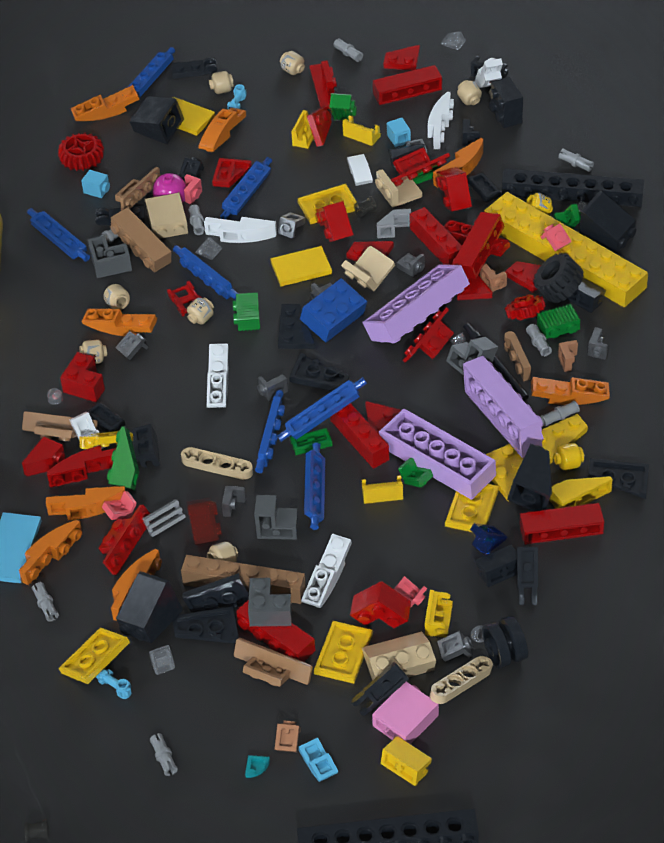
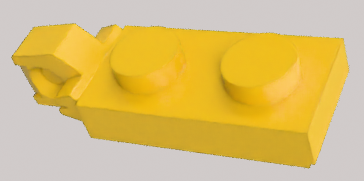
[79,431,133,449]

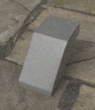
[377,209,411,238]

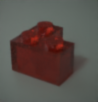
[186,497,222,545]

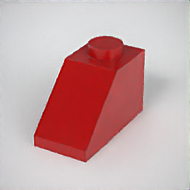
[22,437,65,476]

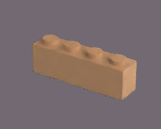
[110,207,171,273]

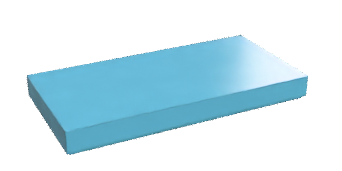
[0,512,42,583]

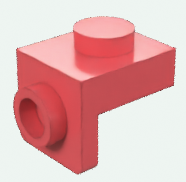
[184,174,202,204]
[540,224,572,252]
[102,491,137,520]
[394,576,427,608]

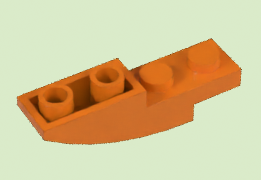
[70,85,140,121]
[199,108,246,152]
[433,138,483,188]
[81,309,157,337]
[531,377,610,405]
[46,486,126,520]
[19,520,82,585]
[111,549,162,621]

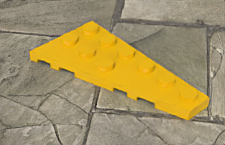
[485,414,588,502]

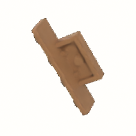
[115,167,161,211]
[22,411,98,441]
[234,638,313,687]

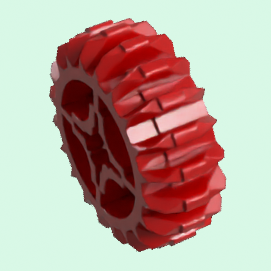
[58,132,104,171]

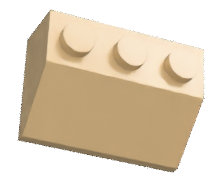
[362,631,436,681]

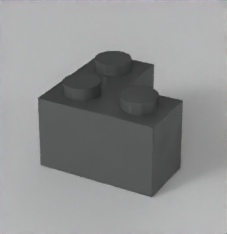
[88,235,132,278]
[446,337,498,375]
[254,495,299,540]
[248,578,292,626]

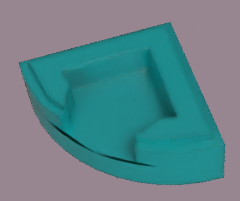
[245,755,270,778]

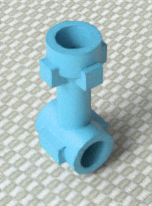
[227,84,247,110]
[96,669,132,699]

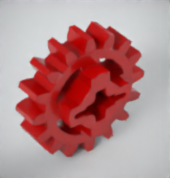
[505,294,546,320]

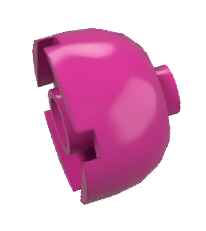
[153,173,187,203]

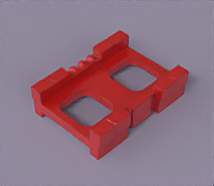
[167,281,201,317]

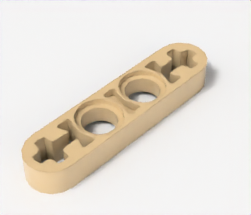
[181,447,253,480]
[430,656,493,704]

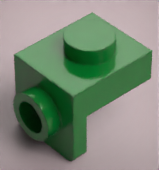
[553,204,581,229]
[398,458,433,487]

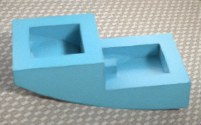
[298,738,339,782]

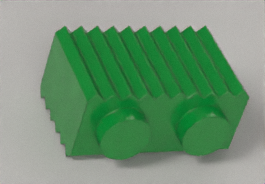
[330,93,357,121]
[233,292,260,331]
[537,304,581,339]

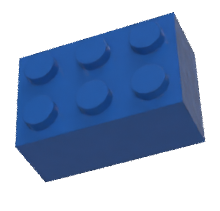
[300,278,367,343]

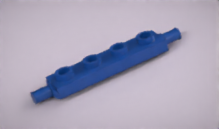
[127,47,175,98]
[220,157,272,220]
[27,208,90,262]
[173,245,238,300]
[277,377,367,442]
[255,390,285,473]
[304,443,325,530]

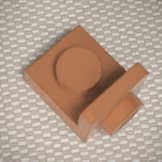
[480,264,507,292]
[558,340,578,372]
[275,721,301,753]

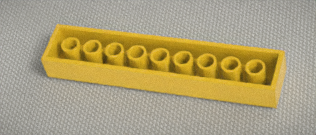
[484,192,648,308]

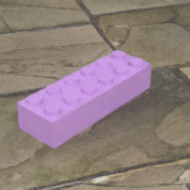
[363,265,470,343]
[463,356,544,458]
[379,409,496,500]

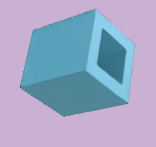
[387,118,411,147]
[81,170,110,198]

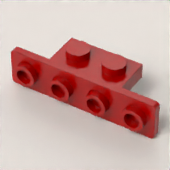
[309,60,337,109]
[391,147,450,187]
[402,307,454,363]
[98,505,152,575]

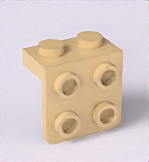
[375,169,422,208]
[341,246,395,291]

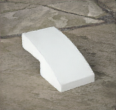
[347,154,373,186]
[69,412,105,450]

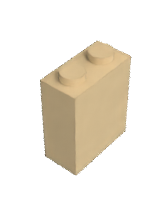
[145,193,188,239]

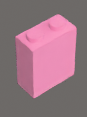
[372,682,439,744]

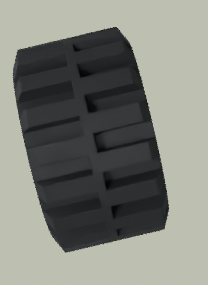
[534,253,584,303]

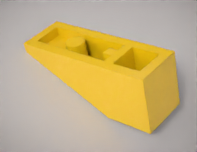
[549,476,613,509]

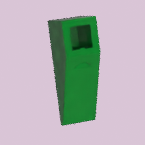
[107,426,139,490]

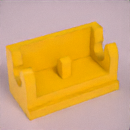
[291,110,314,149]
[343,115,381,146]
[362,475,403,504]
[425,590,453,637]
[381,736,432,786]

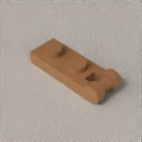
[504,331,531,381]

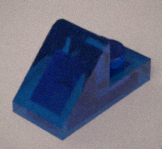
[470,523,507,555]

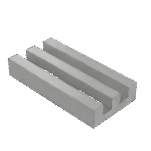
[143,500,186,537]

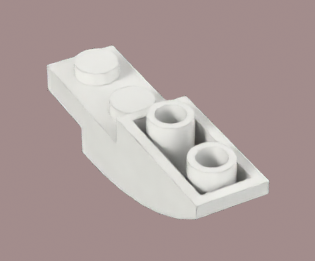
[474,58,503,88]
[428,92,454,149]
[204,217,277,243]
[207,344,229,408]
[301,534,352,608]

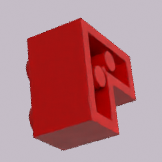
[435,167,472,211]
[315,201,353,242]
[60,352,105,402]
[350,581,411,628]

